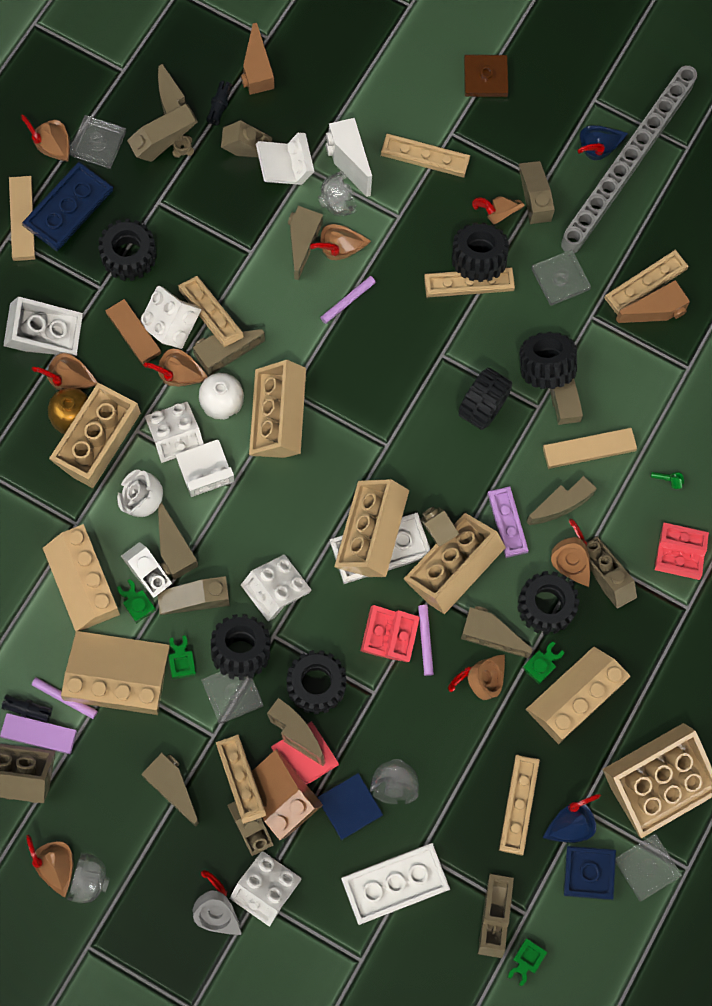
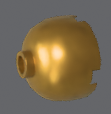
[48,388,88,434]

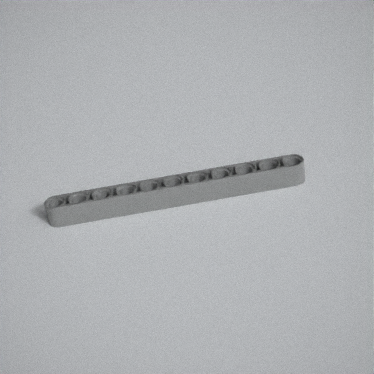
[561,66,697,254]

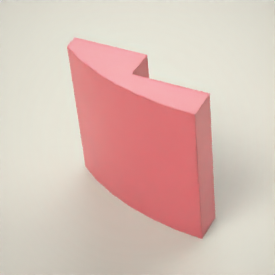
[654,523,709,580]
[360,605,420,662]
[271,721,339,785]

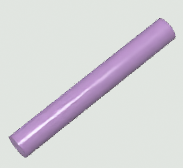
[320,276,376,324]
[418,605,434,676]
[32,677,98,719]

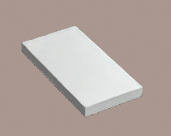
[330,512,430,584]
[341,843,450,925]

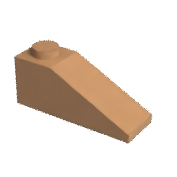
[241,23,274,95]
[616,280,690,323]

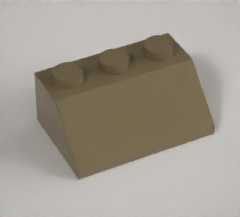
[0,744,55,803]

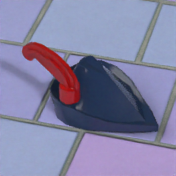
[577,125,628,160]
[542,794,601,843]

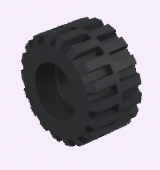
[98,219,157,281]
[452,223,509,282]
[520,332,577,389]
[458,367,512,430]
[517,571,579,635]
[211,614,271,680]
[287,650,347,714]

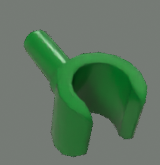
[651,472,684,489]

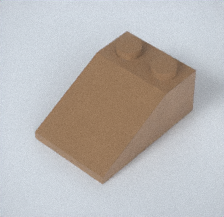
[251,749,323,840]

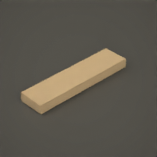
[381,134,470,178]
[9,176,36,261]
[604,250,689,315]
[424,268,515,297]
[178,276,244,347]
[543,428,637,469]
[216,735,266,824]
[499,755,540,856]

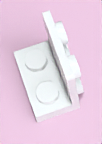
[256,132,314,185]
[145,402,204,463]
[176,440,234,497]
[241,555,311,622]
[229,852,301,927]

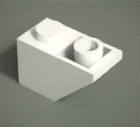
[121,542,172,598]

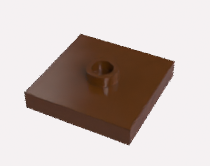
[464,55,508,97]

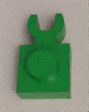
[117,579,156,624]
[169,635,196,679]
[522,642,564,684]
[507,938,547,986]

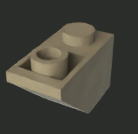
[221,120,272,158]
[420,506,459,547]
[227,801,274,856]

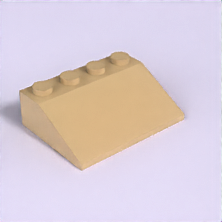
[61,631,170,715]
[602,723,712,838]

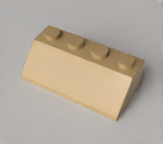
[249,360,306,458]
[49,383,141,488]
[334,479,409,577]
[404,513,506,614]
[43,524,120,631]
[526,647,631,744]

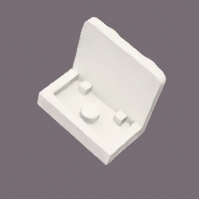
[140,286,202,349]

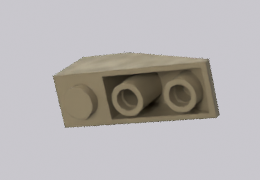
[587,536,637,609]

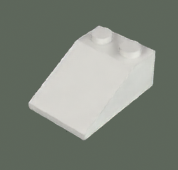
[326,118,372,197]
[4,297,83,357]

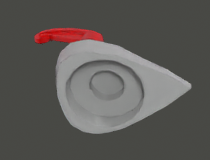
[192,870,242,935]

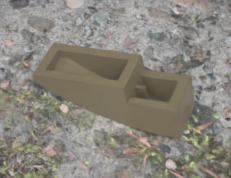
[158,64,186,115]
[549,379,583,425]
[527,476,597,525]
[267,698,326,766]
[478,874,514,958]

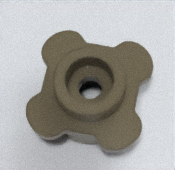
[172,135,194,158]

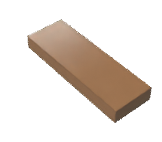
[105,299,162,365]

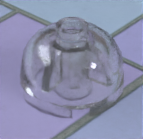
[318,171,357,217]
[370,759,419,804]
[67,852,110,903]

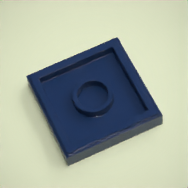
[317,773,383,841]
[564,846,616,900]

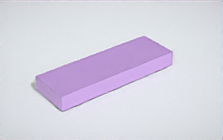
[487,487,529,558]
[0,713,77,755]

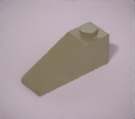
[127,104,198,162]
[518,161,555,224]
[288,206,323,280]
[193,329,265,376]
[158,503,198,580]
[157,576,230,615]
[461,606,532,659]
[141,753,199,827]

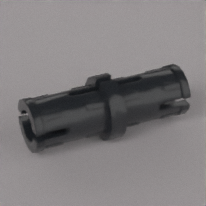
[206,81,233,125]
[1,694,52,723]

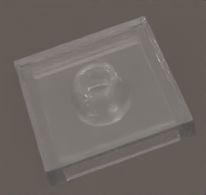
[70,115,126,169]
[531,249,591,306]
[201,672,263,724]
[616,834,682,902]

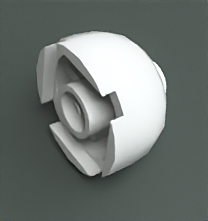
[199,373,244,419]
[117,470,163,517]

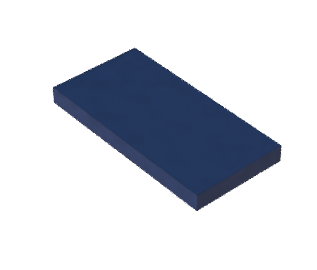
[22,162,113,251]

